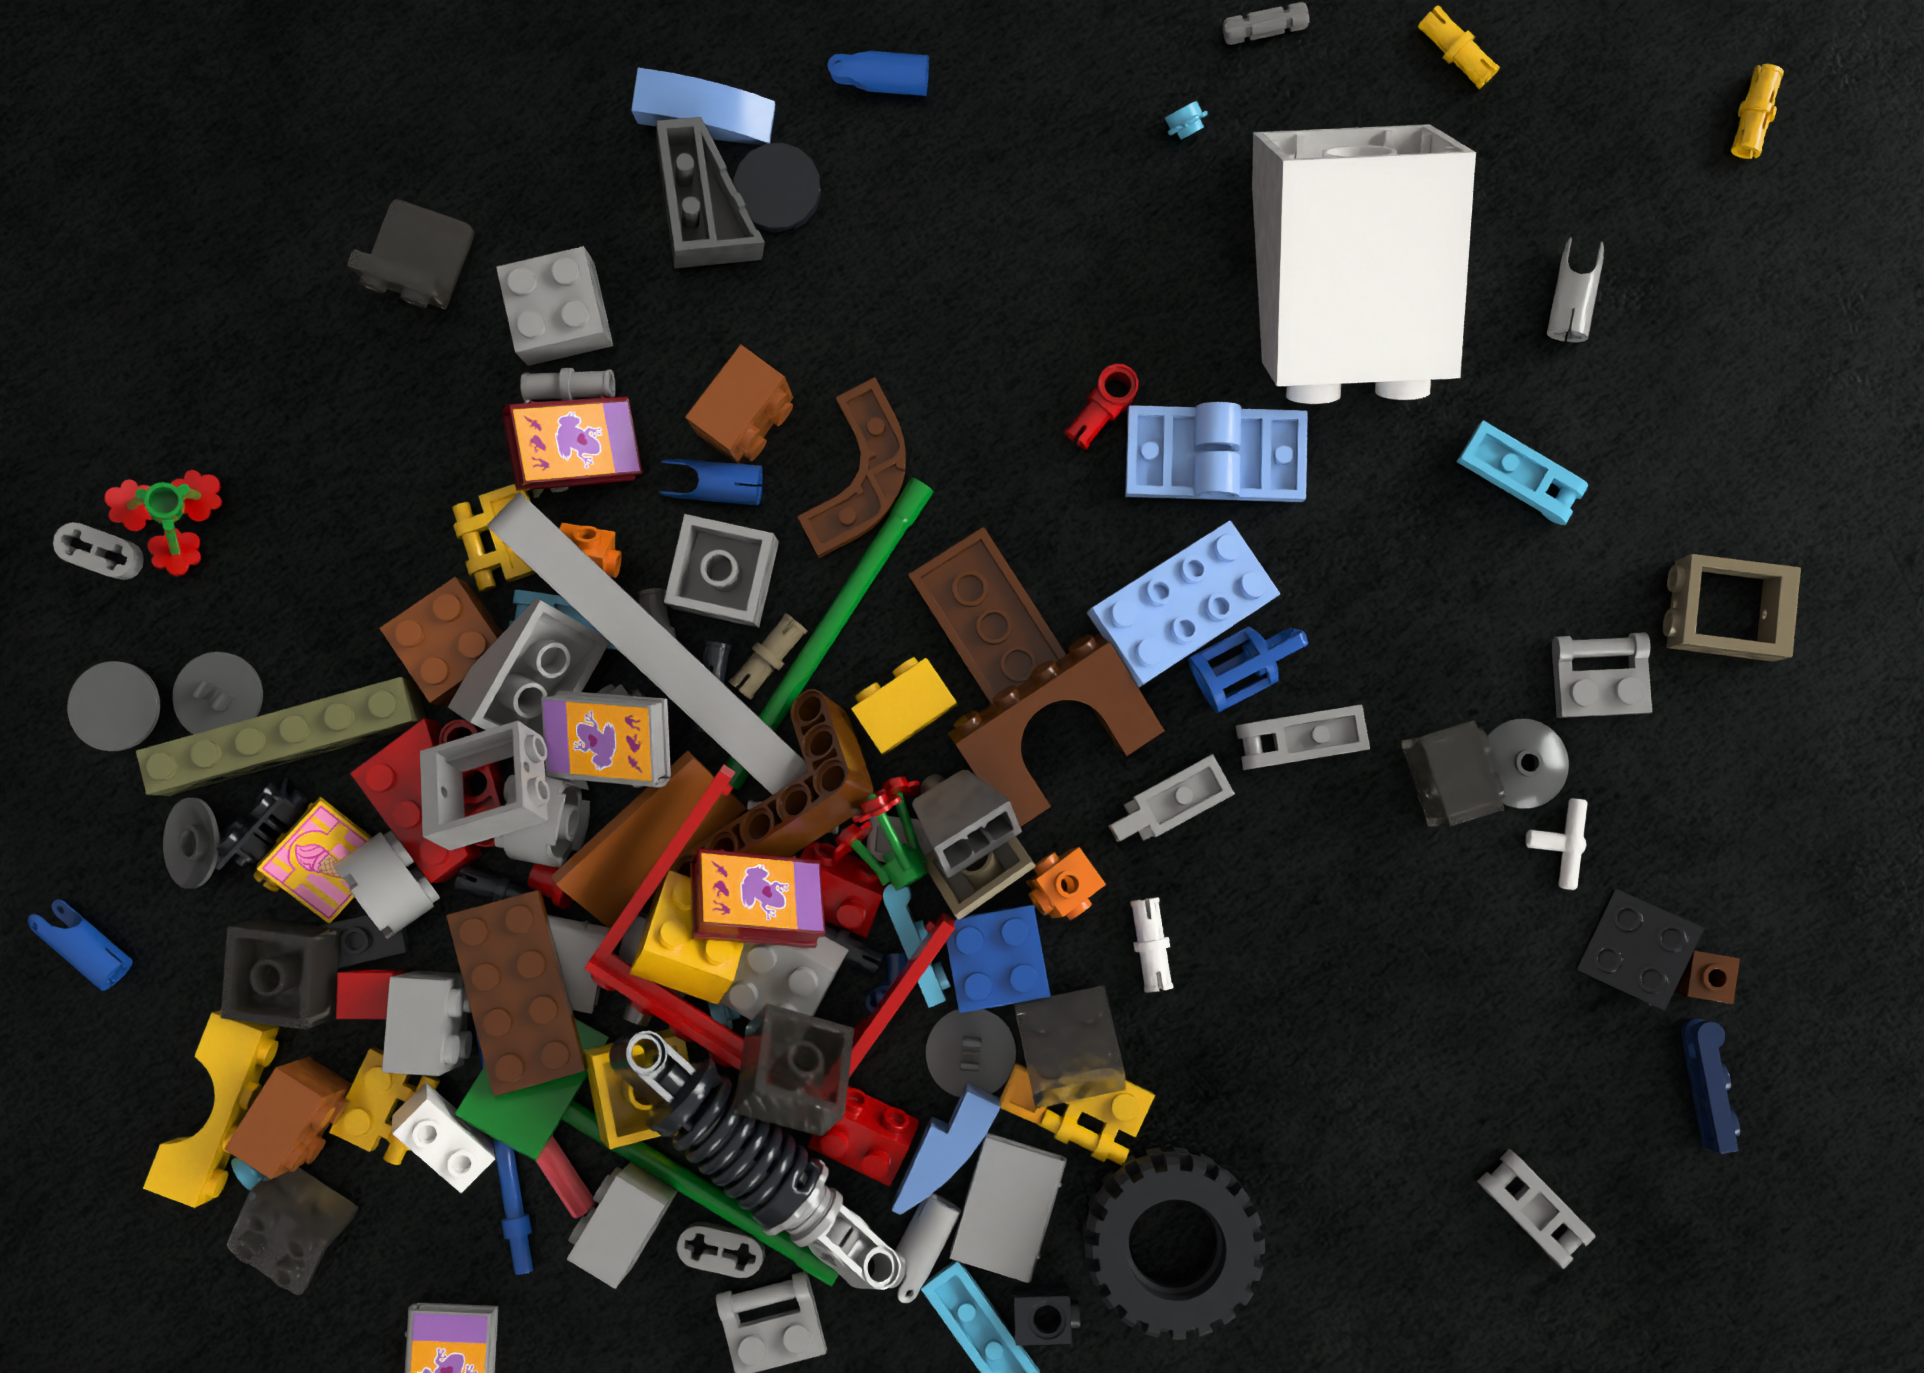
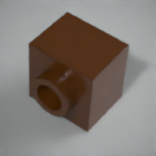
[1674,951,1740,1004]

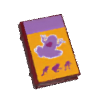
[503,396,642,491]
[690,849,826,948]

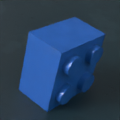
[946,903,1051,1013]

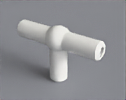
[1526,798,1587,890]

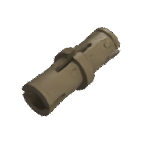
[728,613,807,700]

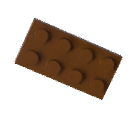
[908,527,1066,704]
[446,889,588,1096]

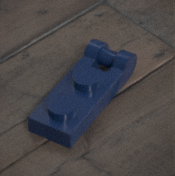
[1681,1017,1740,1154]

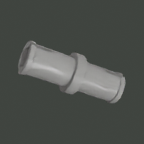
[521,368,615,401]

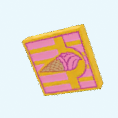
[256,797,372,924]

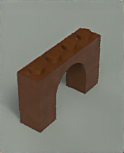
[948,634,1164,827]

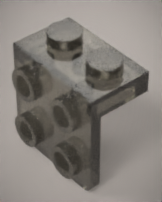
[347,200,474,310]
[227,1167,359,1295]

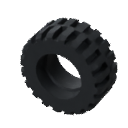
[1083,1147,1265,1340]

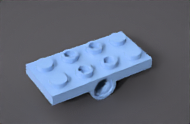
[1125,402,1307,502]
[1087,521,1280,688]

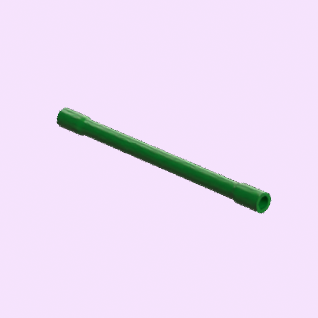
[724,477,934,791]
[562,1100,839,1287]

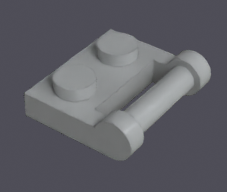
[1552,632,1652,718]
[716,1271,827,1373]

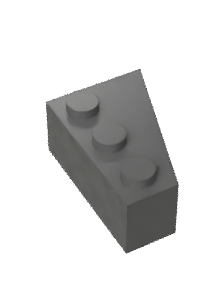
[656,117,765,268]

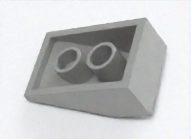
[448,598,610,740]

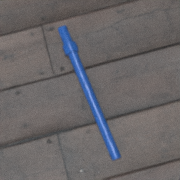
[474,1023,533,1275]

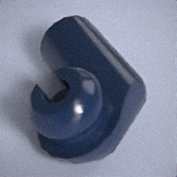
[865,952,910,1013]

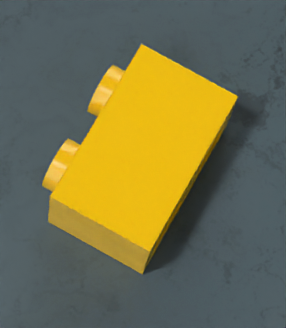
[851,657,958,755]

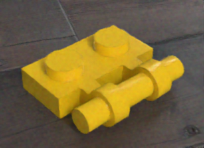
[452,484,536,592]
[329,1047,440,1165]
[1039,1054,1155,1166]

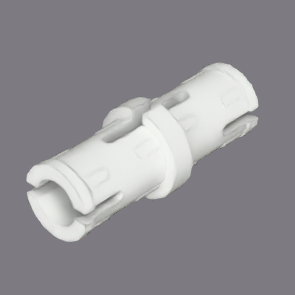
[1130,897,1173,992]

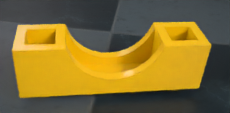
[143,1008,279,1208]

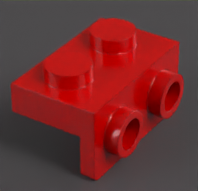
[800,841,889,938]
[808,1084,919,1187]

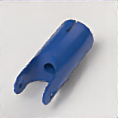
[828,51,929,96]
[659,458,763,506]
[28,899,133,991]

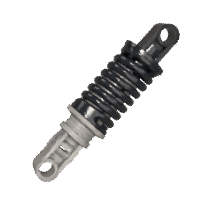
[609,1031,901,1290]

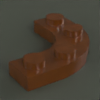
[797,377,906,558]

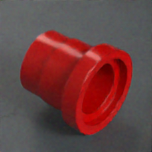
[528,859,574,909]

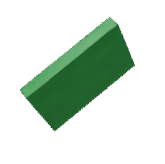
[454,1019,609,1162]

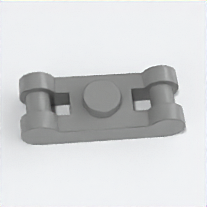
[1477,1149,1596,1269]

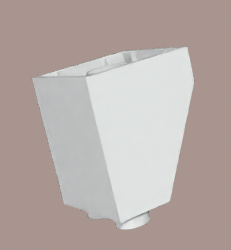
[1252,125,1476,404]

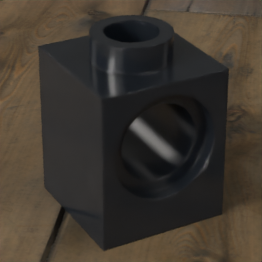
[1013,1285,1080,1346]

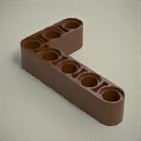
[670,689,873,877]

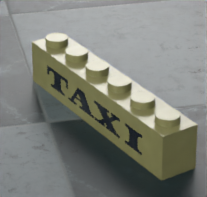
[136,677,427,796]

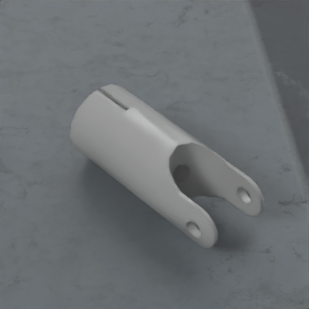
[1547,238,1604,342]
[889,1193,962,1303]

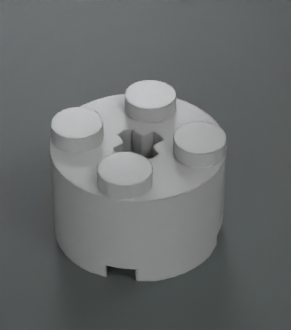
[494,772,590,868]
[333,831,440,939]

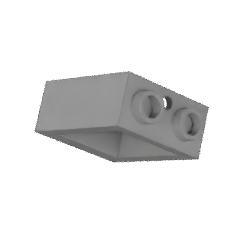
[420,721,550,851]

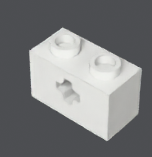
[392,1082,495,1193]

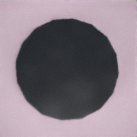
[733,143,821,233]

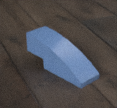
[631,68,776,145]
[892,1083,1001,1215]

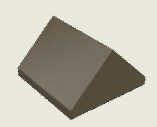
[924,836,1036,920]

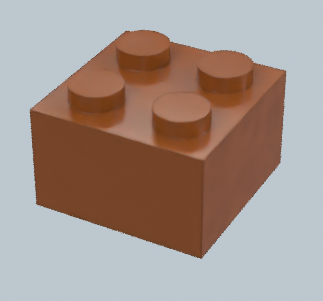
[685,345,793,464]
[380,577,503,706]
[224,1057,352,1179]

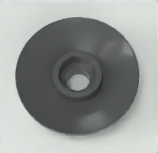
[1478,719,1569,808]
[163,798,221,889]

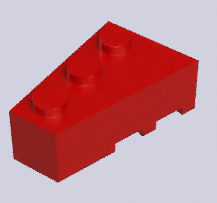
[350,718,482,884]

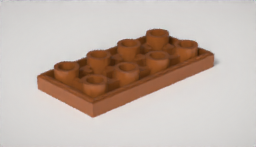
[551,751,746,928]

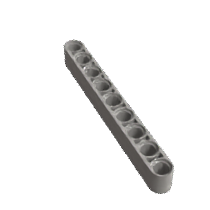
[487,492,808,795]

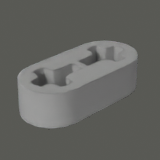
[53,522,144,580]
[677,1222,765,1278]

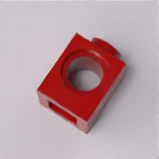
[336,969,406,1019]

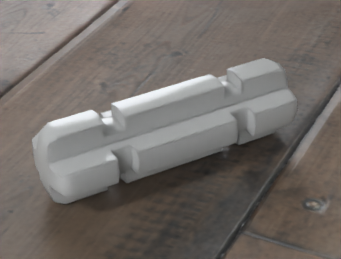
[1223,2,1309,45]

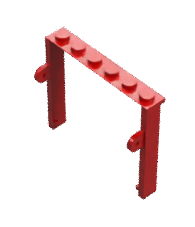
[584,764,955,1123]

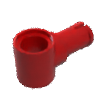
[1064,364,1138,450]

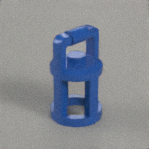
[1188,627,1308,713]

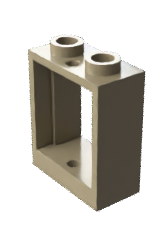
[1663,554,1801,661]

